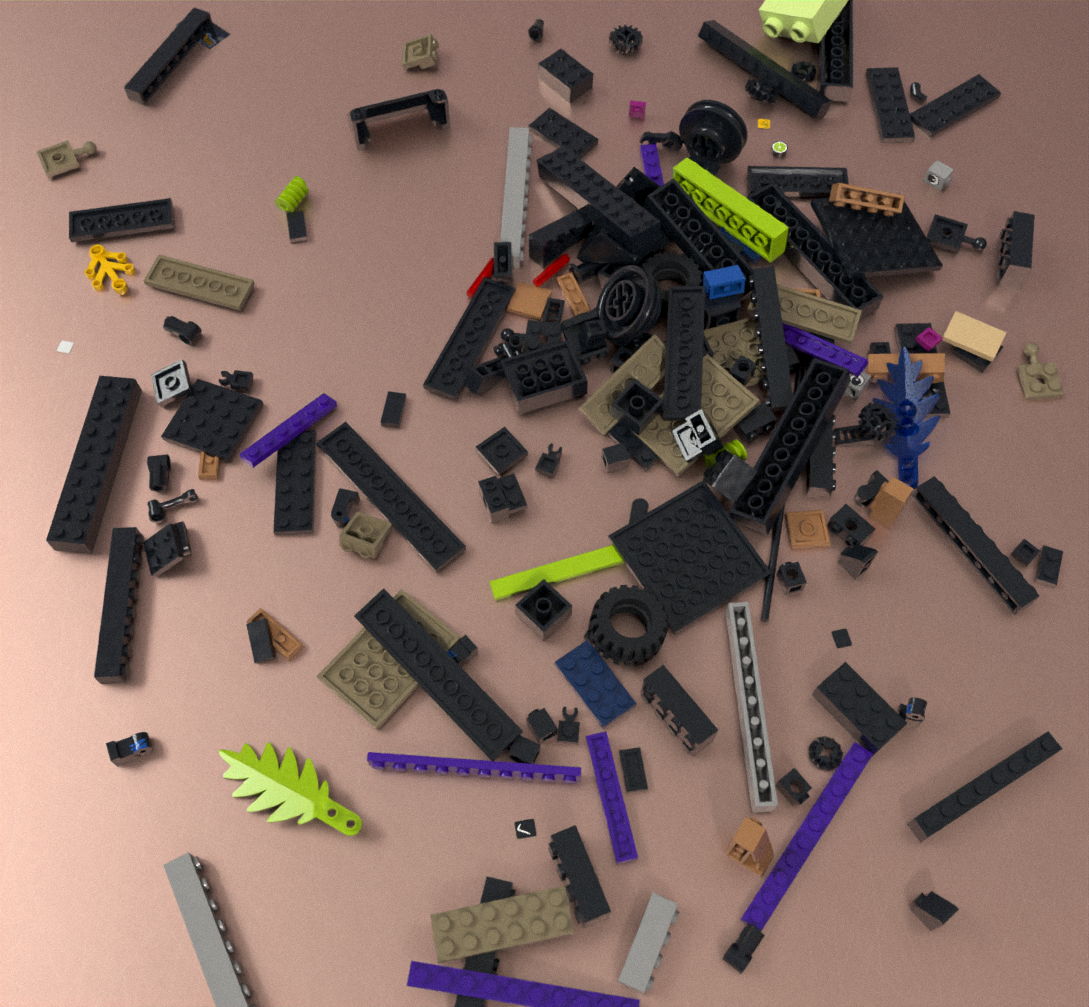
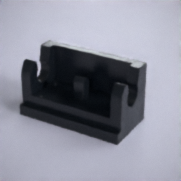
[569,262,607,285]

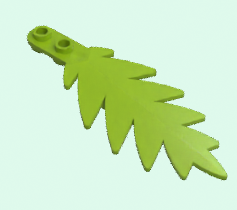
[218,742,362,836]

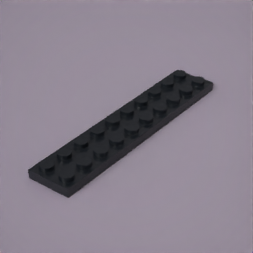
[316,422,466,573]
[354,588,523,761]

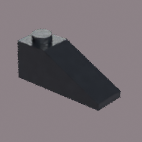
[464,355,507,395]

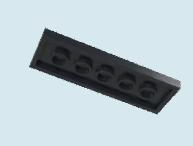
[866,67,915,143]
[910,74,1001,138]
[747,166,849,197]
[69,198,174,242]
[894,323,951,418]
[273,430,317,535]

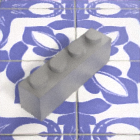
[617,893,679,995]

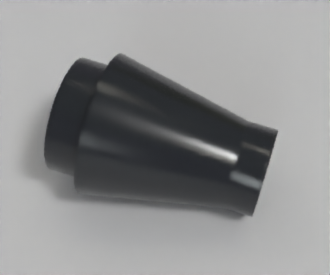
[528,19,544,41]

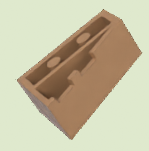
[869,476,914,529]
[724,817,774,877]

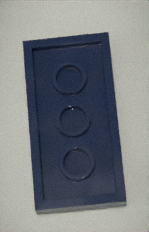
[554,640,637,729]

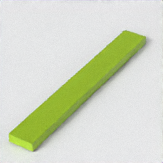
[489,545,624,601]

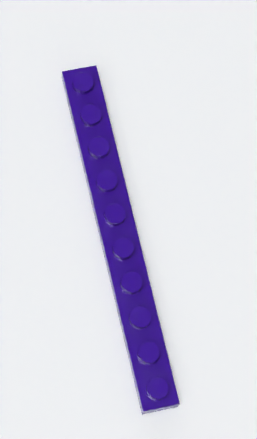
[740,742,873,931]
[367,752,581,784]
[406,961,640,1007]

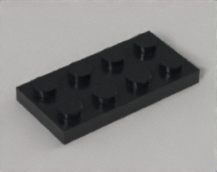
[529,108,598,159]

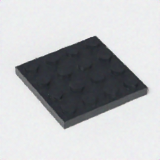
[161,379,263,463]

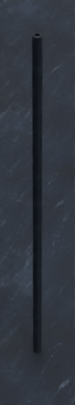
[760,351,806,623]

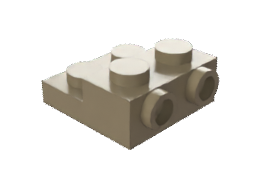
[402,33,439,69]
[339,511,392,559]

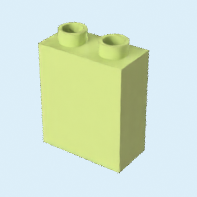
[759,0,848,43]

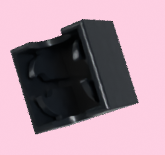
[703,450,758,503]

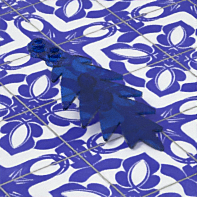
[872,347,940,489]

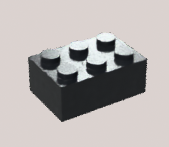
[538,49,593,103]

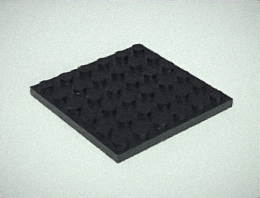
[810,193,943,278]
[608,480,772,634]

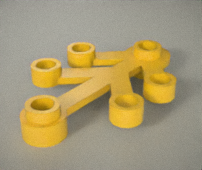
[84,244,135,295]

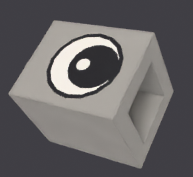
[923,160,954,190]
[844,371,871,401]

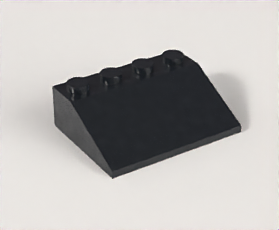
[500,340,588,414]

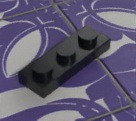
[607,422,660,471]

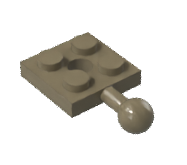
[36,141,97,178]
[1017,343,1064,400]

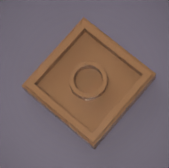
[507,281,552,321]
[785,510,831,550]

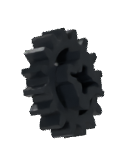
[609,24,643,54]
[745,79,779,104]
[858,402,899,442]

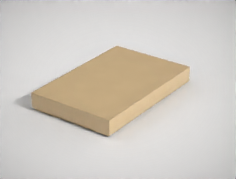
[942,311,1007,362]

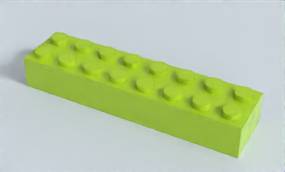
[672,158,789,263]

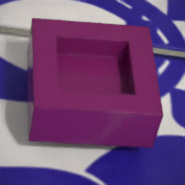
[629,100,646,119]
[915,327,943,352]

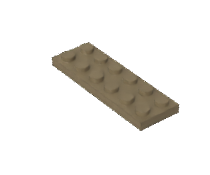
[144,255,255,311]
[747,284,862,345]
[578,334,666,435]
[430,886,574,963]

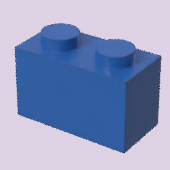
[703,265,745,300]

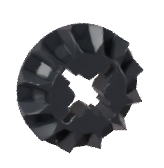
[791,60,817,81]
[808,736,843,770]

